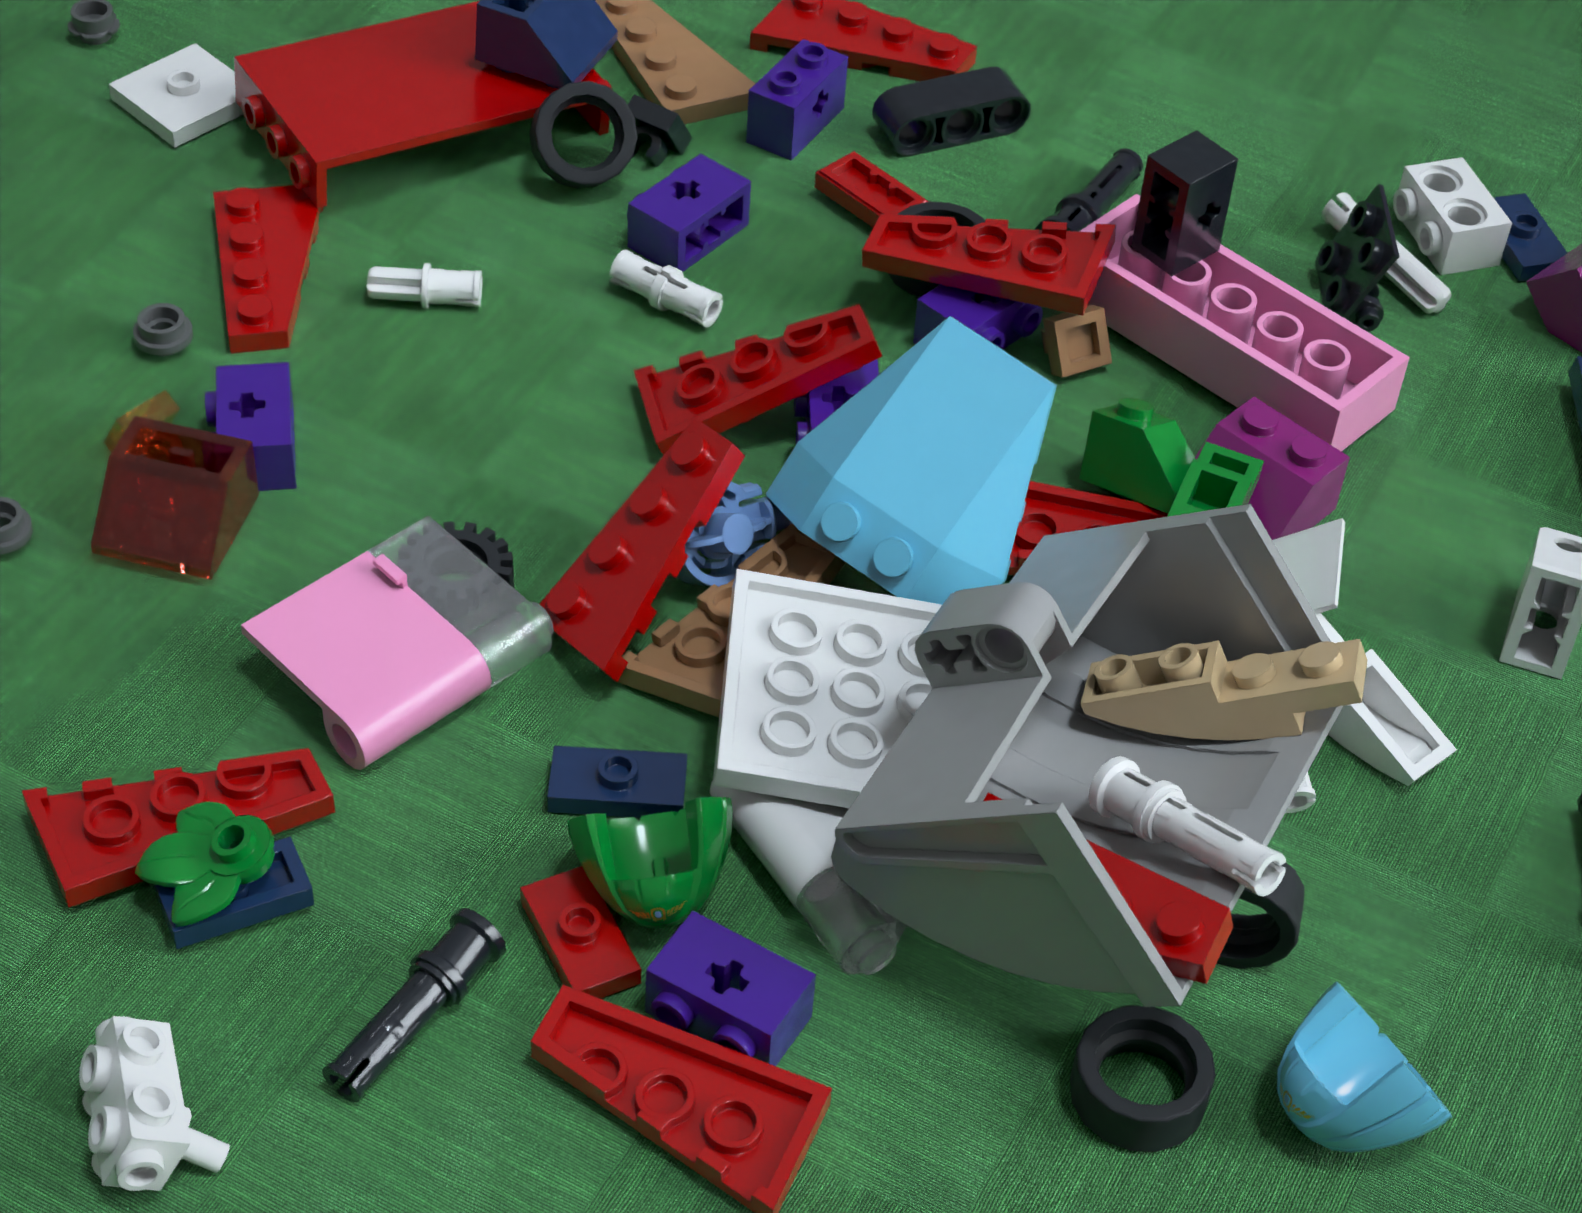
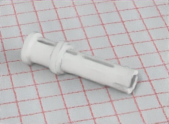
[1088,756,1286,897]

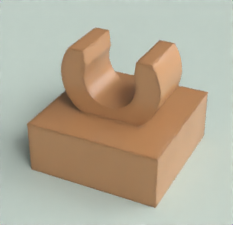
[1041,305,1112,378]

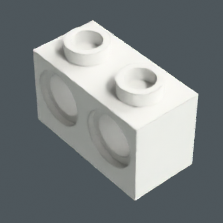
[1393,157,1512,275]

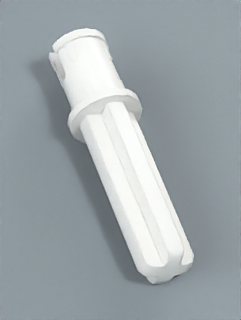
[1322,192,1452,314]

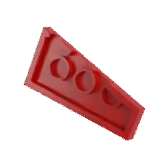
[749,0,977,82]
[633,304,883,455]
[532,418,745,682]
[21,748,336,908]
[530,985,832,1213]

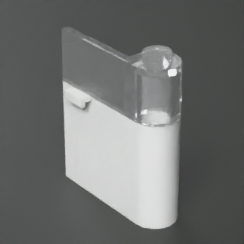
[710,781,909,975]

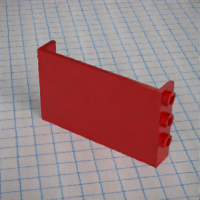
[234,1,612,208]

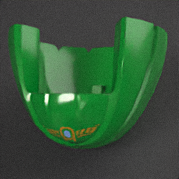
[567,797,733,928]

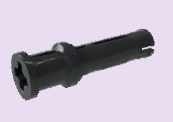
[1035,148,1144,232]
[322,908,506,1102]

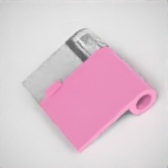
[241,515,554,770]

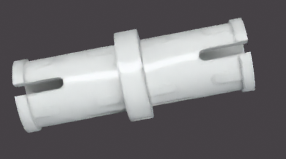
[609,250,723,327]

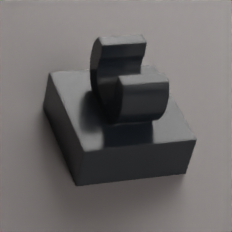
[628,95,692,167]

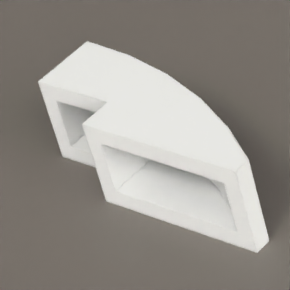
[1315,613,1457,786]

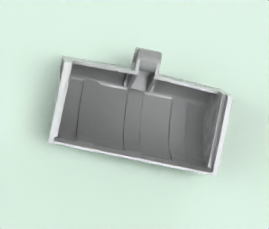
[831,504,1343,1007]

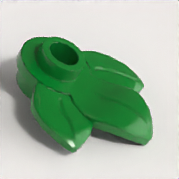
[135,802,275,927]

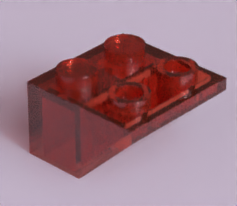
[91,416,259,580]

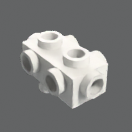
[79,1016,230,1191]

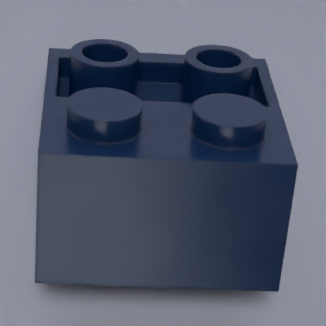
[475,0,618,89]

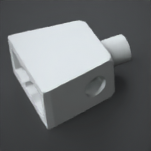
[1499,527,1582,679]

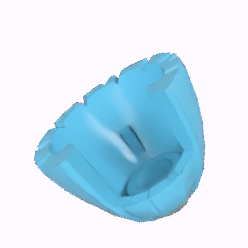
[1277,981,1453,1153]

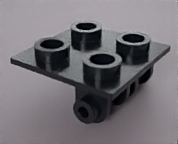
[1315,184,1400,332]

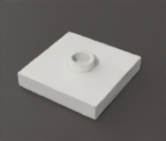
[109,43,244,148]

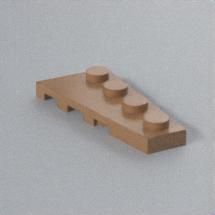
[595,0,755,124]
[615,523,846,717]

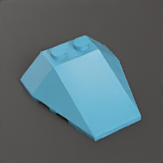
[765,316,1057,605]

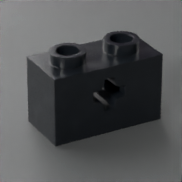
[1131,130,1238,276]

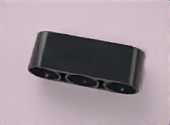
[872,67,1031,156]

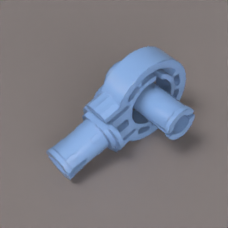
[677,482,792,587]

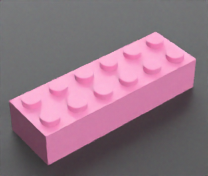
[1079,194,1410,452]

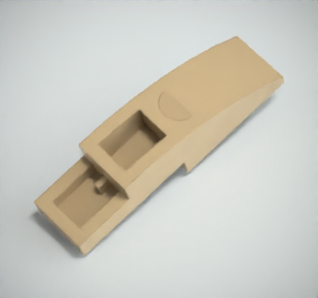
[1080,639,1368,740]

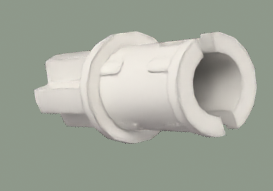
[367,263,482,309]

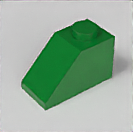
[1079,398,1195,514]

